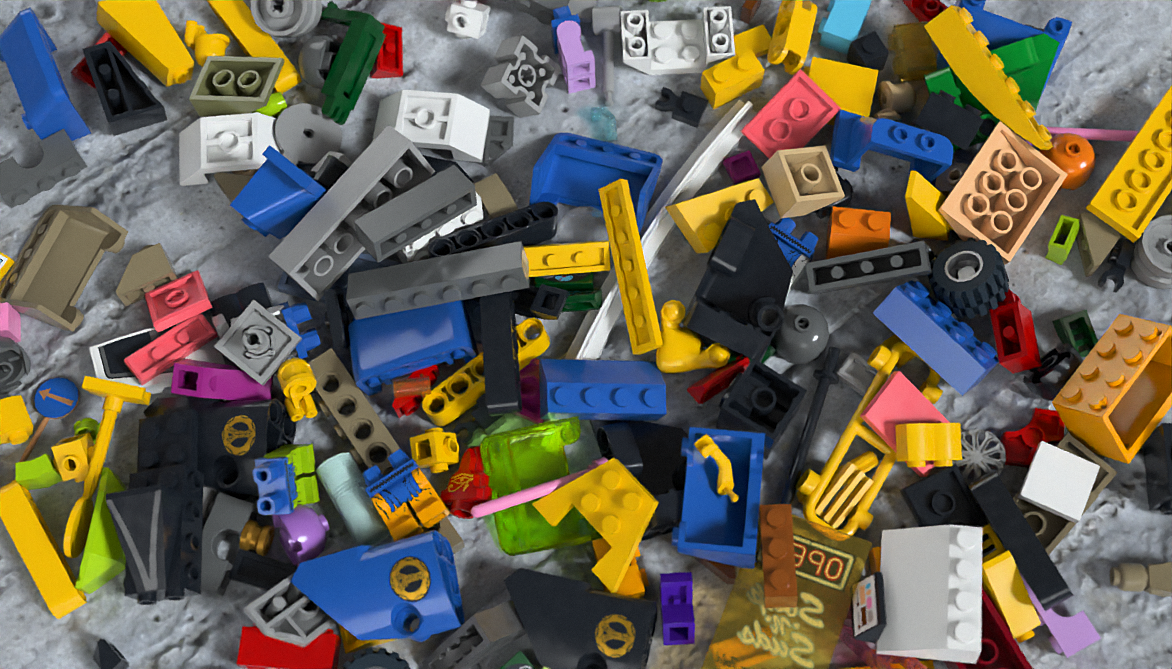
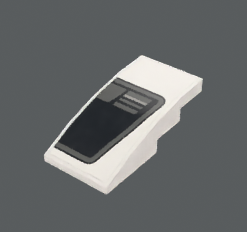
[89,315,225,403]

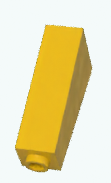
[97,0,194,87]

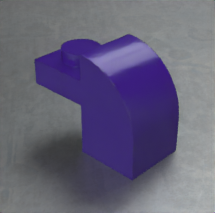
[659,572,695,646]

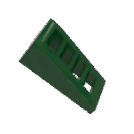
[1052,310,1098,358]

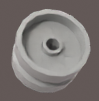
[250,0,322,37]
[1130,215,1172,289]

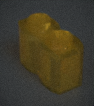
[888,21,937,82]

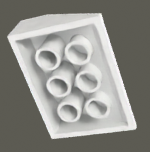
[876,525,982,664]

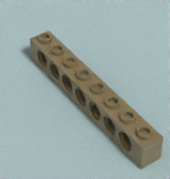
[308,348,465,555]

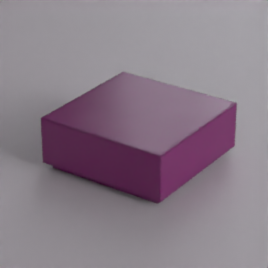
[723,150,761,185]

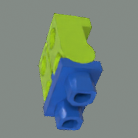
[253,443,320,515]

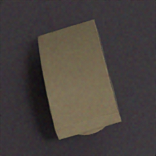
[474,173,519,219]

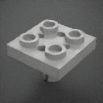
[214,300,302,386]

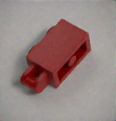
[989,289,1042,374]

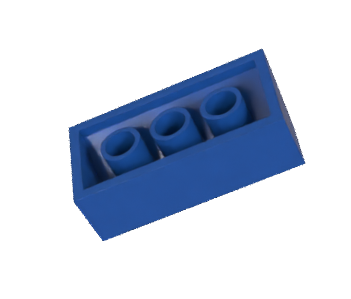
[539,359,667,421]

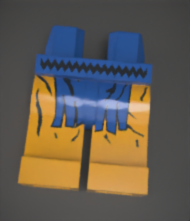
[362,449,451,541]

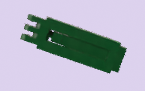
[320,0,386,126]

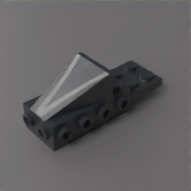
[106,409,204,605]

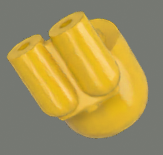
[184,20,230,67]
[277,358,318,422]

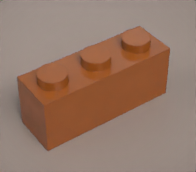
[759,504,797,608]

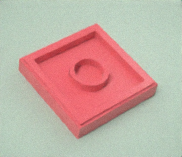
[144,270,213,332]

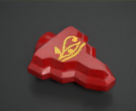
[440,446,493,519]

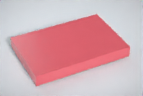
[740,69,841,159]
[860,371,950,477]

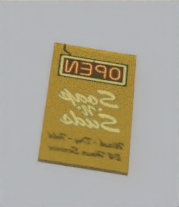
[701,515,872,669]

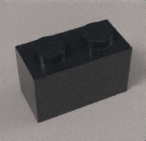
[915,90,984,150]

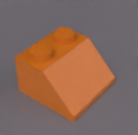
[825,206,891,260]

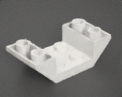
[620,6,735,75]
[372,89,490,162]
[179,112,283,186]

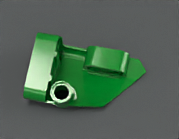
[923,33,1059,152]

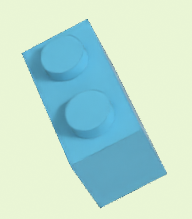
[817,0,872,55]

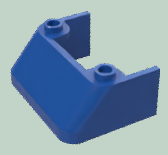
[0,7,91,141]

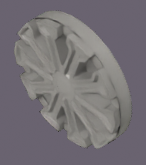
[952,429,1006,484]

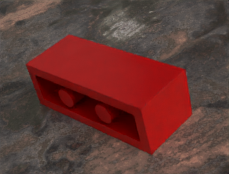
[236,622,341,669]

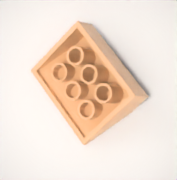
[938,122,1068,265]

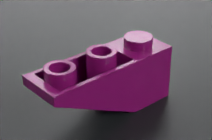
[171,359,274,400]

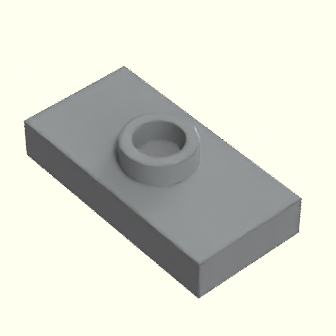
[836,351,890,396]

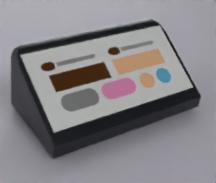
[850,571,887,643]

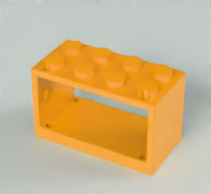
[1052,314,1172,464]

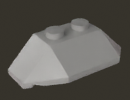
[244,543,343,647]

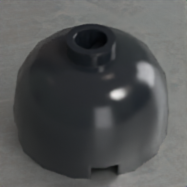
[1023,343,1084,401]

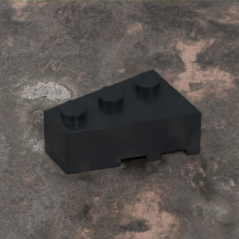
[82,41,167,136]

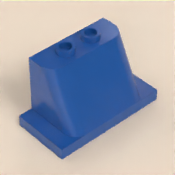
[830,109,953,187]
[230,145,328,239]

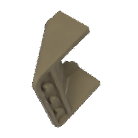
[0,205,129,332]

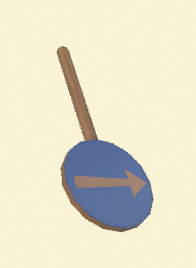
[19,377,80,462]

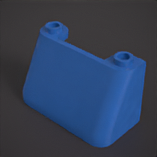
[348,300,479,396]
[672,427,765,569]

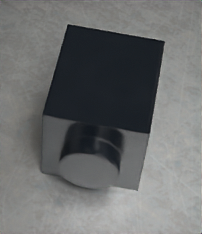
[846,31,889,72]

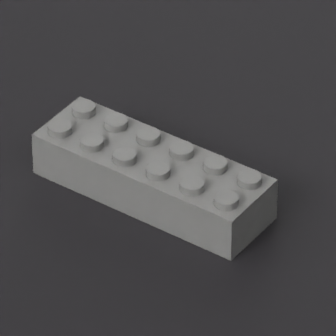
[268,125,435,301]

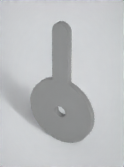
[274,104,342,166]

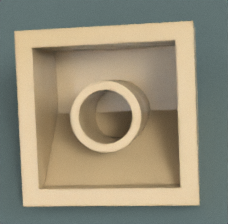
[761,146,845,218]

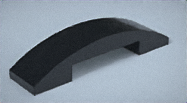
[470,284,569,320]

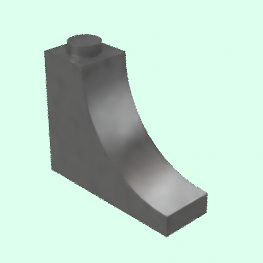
[422,600,526,669]

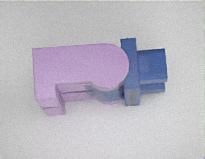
[551,6,595,94]

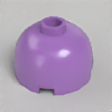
[272,504,329,568]

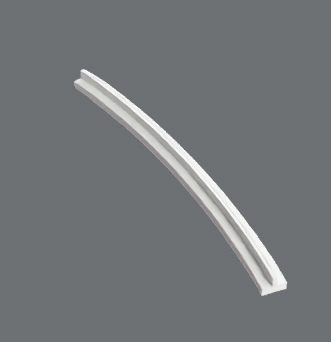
[529,100,757,457]

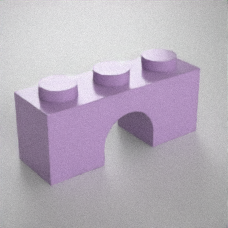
[1019,571,1101,658]

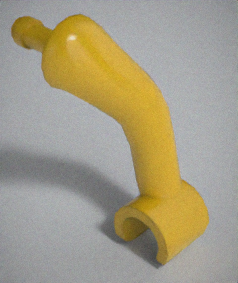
[694,434,738,502]

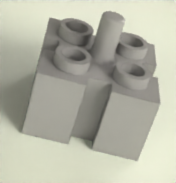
[481,35,561,118]

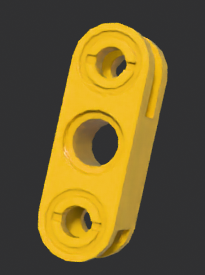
[767,0,818,75]

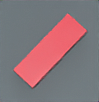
[124,313,218,386]

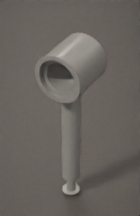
[592,5,623,107]

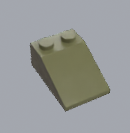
[189,56,285,117]

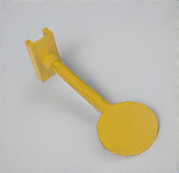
[63,376,151,559]

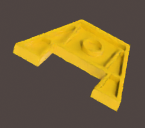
[532,458,659,593]

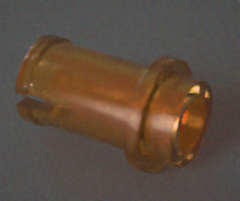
[393,374,431,398]

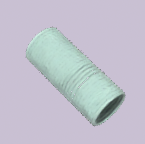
[316,452,390,546]

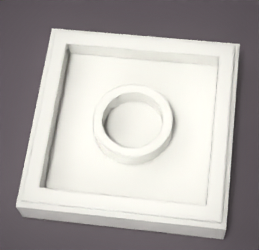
[1018,441,1100,523]

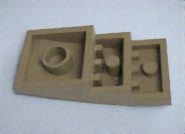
[990,433,1118,555]

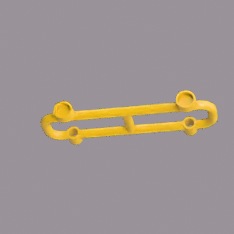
[796,341,943,542]

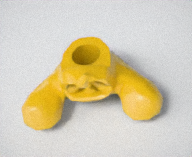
[656,300,730,374]

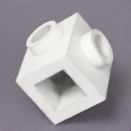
[445,0,490,39]

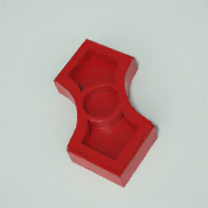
[999,408,1065,468]

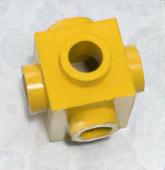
[410,428,460,473]
[51,432,95,482]

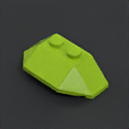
[75,467,127,594]

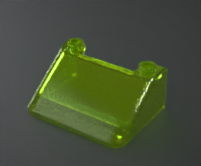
[480,416,602,556]

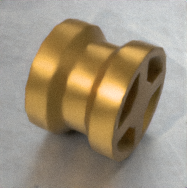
[239,520,275,556]

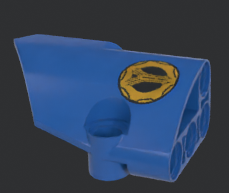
[290,530,465,642]

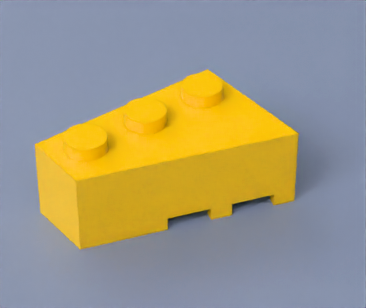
[665,178,774,254]

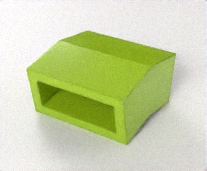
[1045,215,1080,265]
[15,454,63,490]

